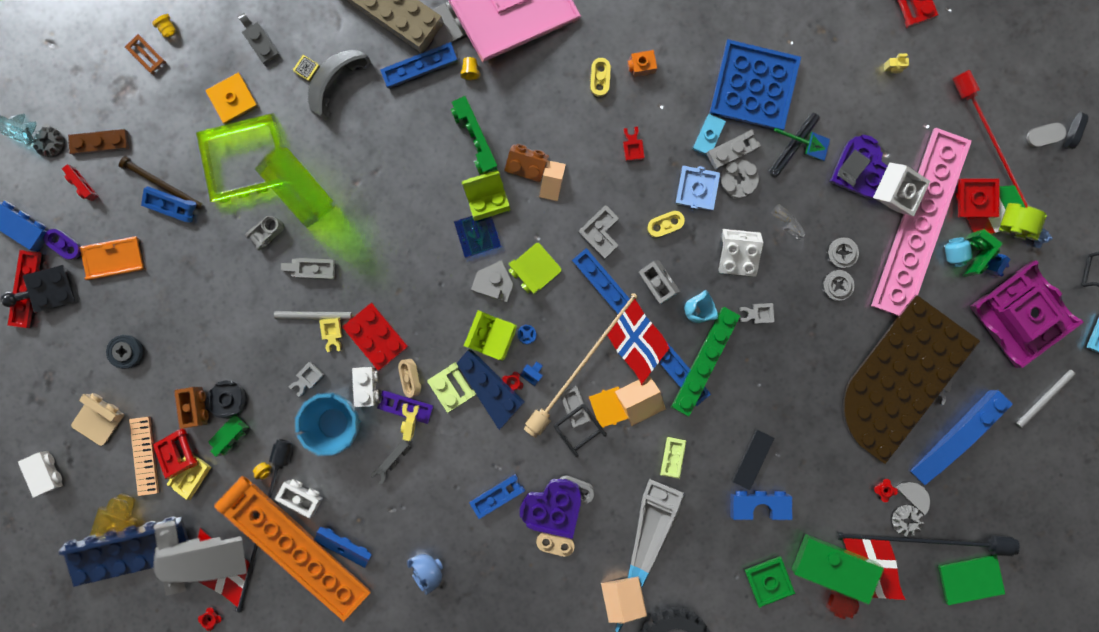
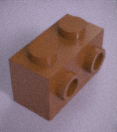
[174,387,209,429]

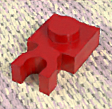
[623,127,645,162]

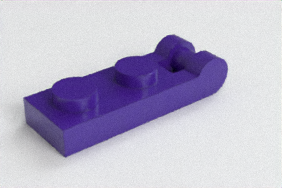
[377,390,434,424]

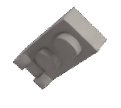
[706,129,761,170]

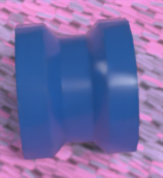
[517,325,537,344]

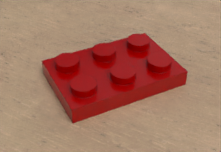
[342,302,409,371]

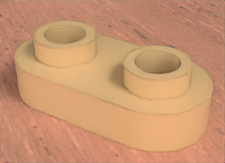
[398,359,421,398]
[536,532,574,557]

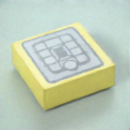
[293,55,320,82]

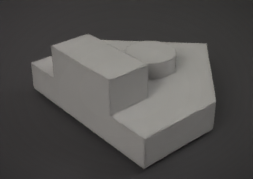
[471,260,513,302]

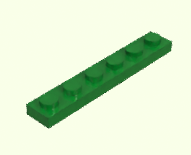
[671,307,740,417]

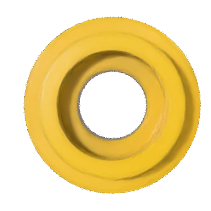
[253,462,272,480]

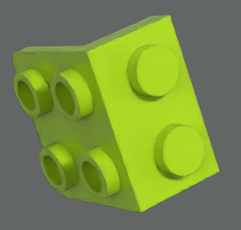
[508,243,561,295]
[464,310,517,361]

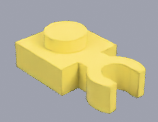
[319,318,342,352]

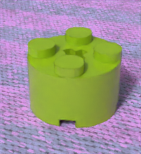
[999,203,1047,240]

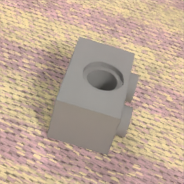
[639,260,680,304]

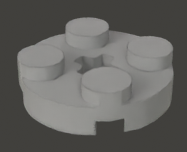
[720,160,759,198]

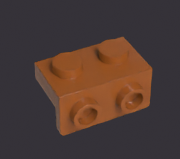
[504,144,549,182]

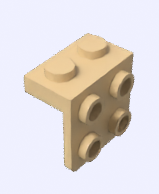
[71,393,125,446]

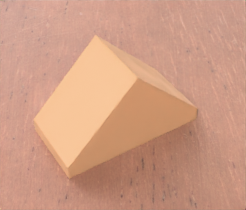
[539,160,566,202]

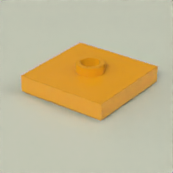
[205,72,258,124]

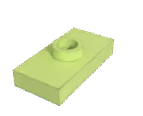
[660,437,686,479]

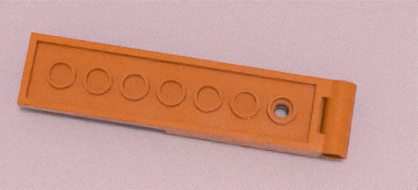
[214,476,371,622]

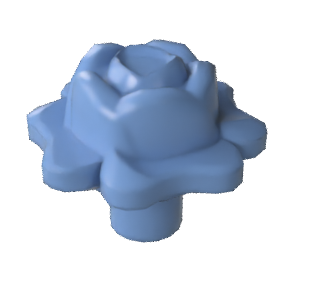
[1031,228,1053,248]

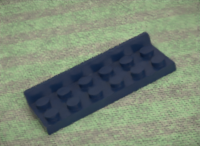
[58,517,188,587]

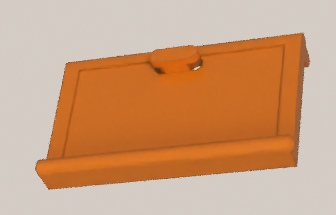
[80,236,144,281]

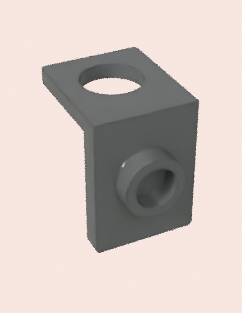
[838,150,870,186]

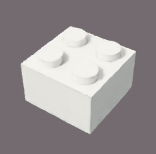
[873,163,930,216]

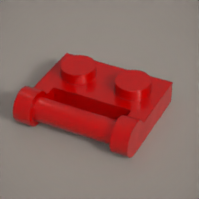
[897,0,938,28]
[153,429,198,480]

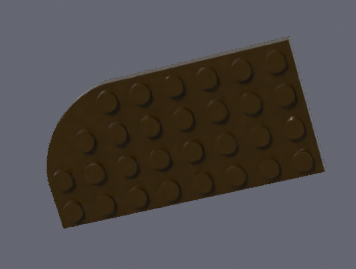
[843,295,980,464]

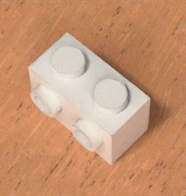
[352,367,379,407]
[18,451,63,497]
[275,479,323,518]

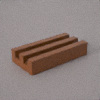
[125,34,166,75]

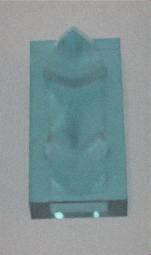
[0,113,36,146]

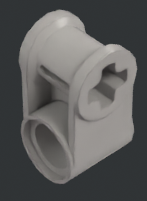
[245,216,284,251]

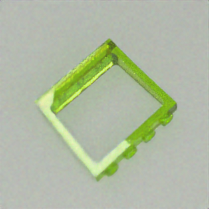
[196,113,294,203]

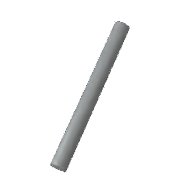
[274,312,352,320]
[1016,370,1076,429]

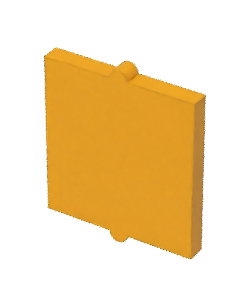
[589,386,628,428]

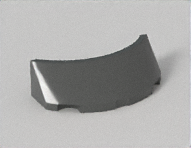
[308,50,371,121]

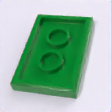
[938,555,1005,605]

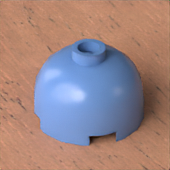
[407,554,443,595]

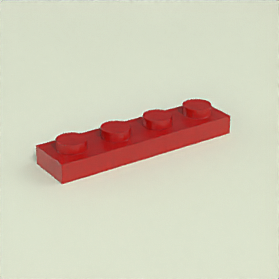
[7,250,42,328]

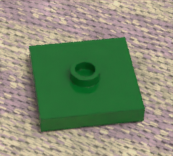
[744,556,795,608]

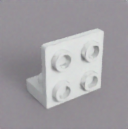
[719,229,763,277]

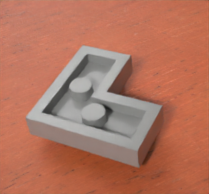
[578,205,619,259]

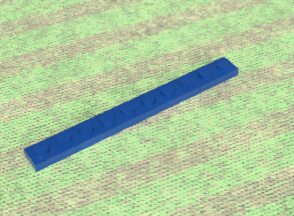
[572,248,711,406]

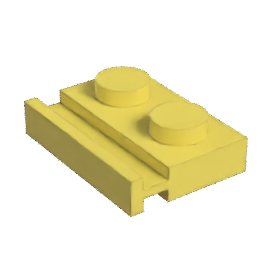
[167,453,211,500]

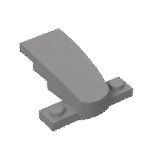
[154,521,247,596]

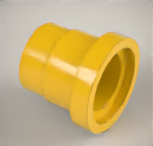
[152,14,176,38]
[461,57,480,80]

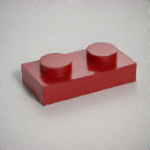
[62,164,99,201]

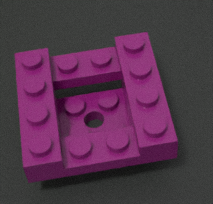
[970,260,1084,368]

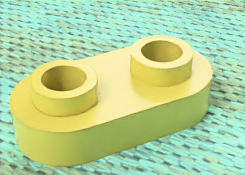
[590,58,611,97]
[647,211,685,238]

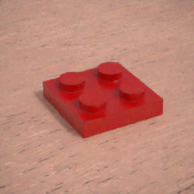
[958,179,999,218]

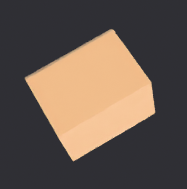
[615,375,666,426]
[601,576,647,623]

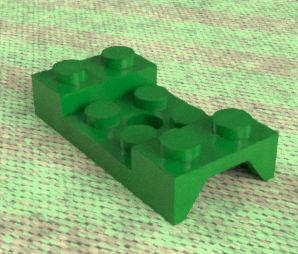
[450,96,498,175]

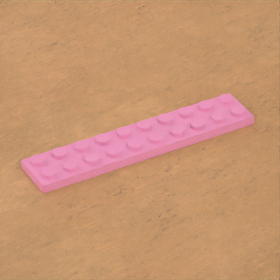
[871,128,972,316]

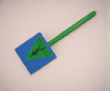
[774,128,830,161]

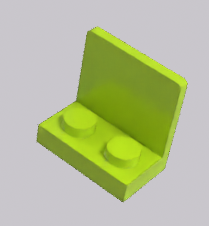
[462,170,511,221]

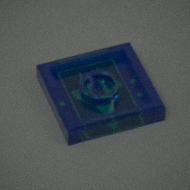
[454,216,501,258]

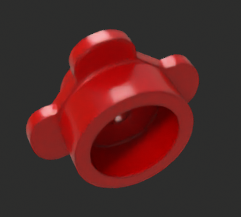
[502,372,524,391]
[874,479,898,502]
[198,607,222,631]

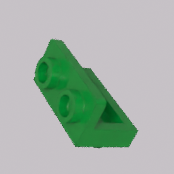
[208,415,249,457]

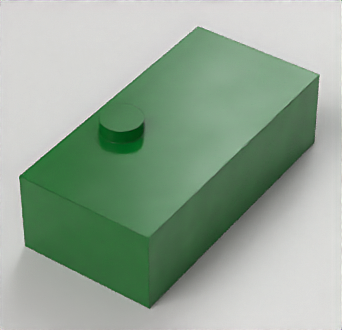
[791,534,884,604]

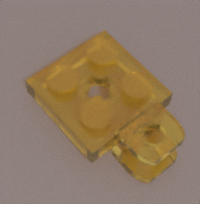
[90,493,138,537]

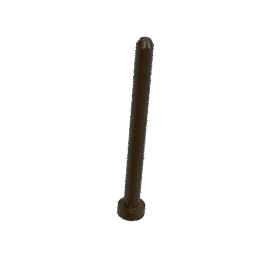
[118,156,203,209]

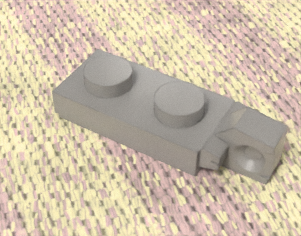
[281,258,336,279]

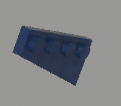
[457,349,525,430]

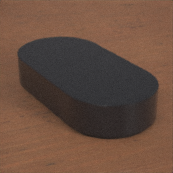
[1064,112,1089,150]

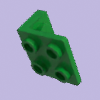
[962,229,1003,277]

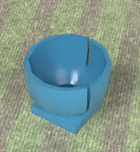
[295,393,362,456]

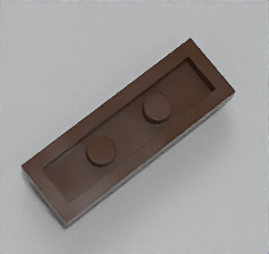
[68,129,129,155]

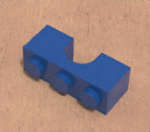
[730,491,792,520]

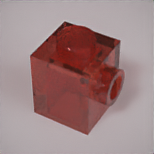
[826,589,859,620]

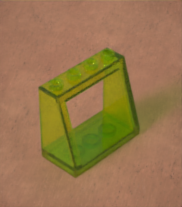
[255,144,336,228]

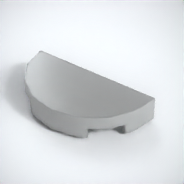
[895,482,930,515]

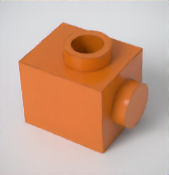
[627,50,657,77]

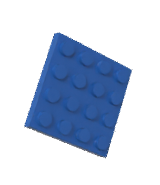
[709,39,801,131]

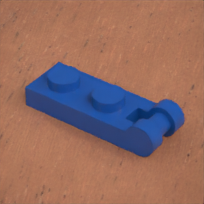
[141,186,196,223]
[469,474,525,519]

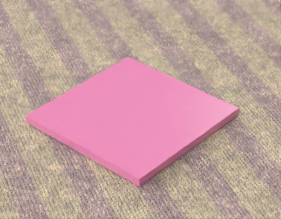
[448,0,581,62]

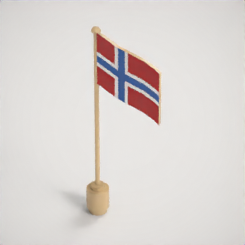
[524,293,669,438]

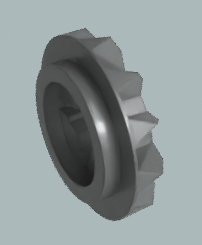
[32,126,64,157]

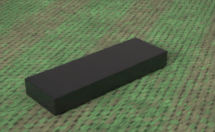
[732,429,775,490]

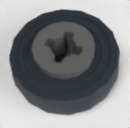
[106,335,143,369]

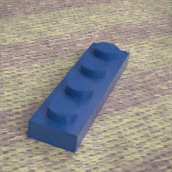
[380,42,458,89]

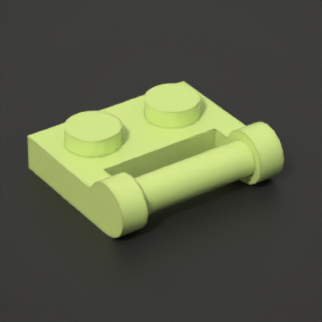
[427,362,476,413]

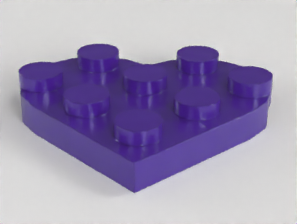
[830,135,888,199]
[520,479,581,539]

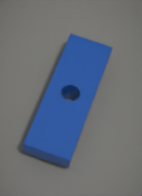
[315,527,372,568]

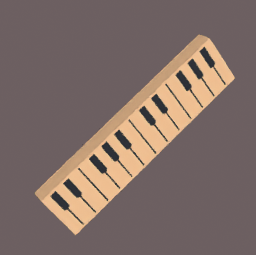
[129,416,159,496]

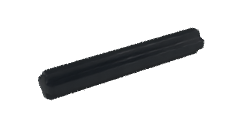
[769,112,820,177]

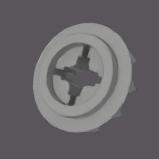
[828,237,859,268]
[823,270,854,301]
[892,505,924,537]

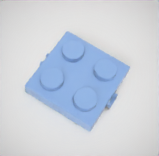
[675,166,720,211]

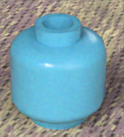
[945,237,973,267]

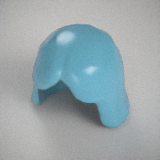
[684,290,718,323]

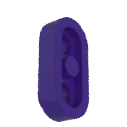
[44,229,81,260]

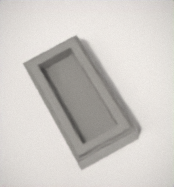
[560,386,591,429]

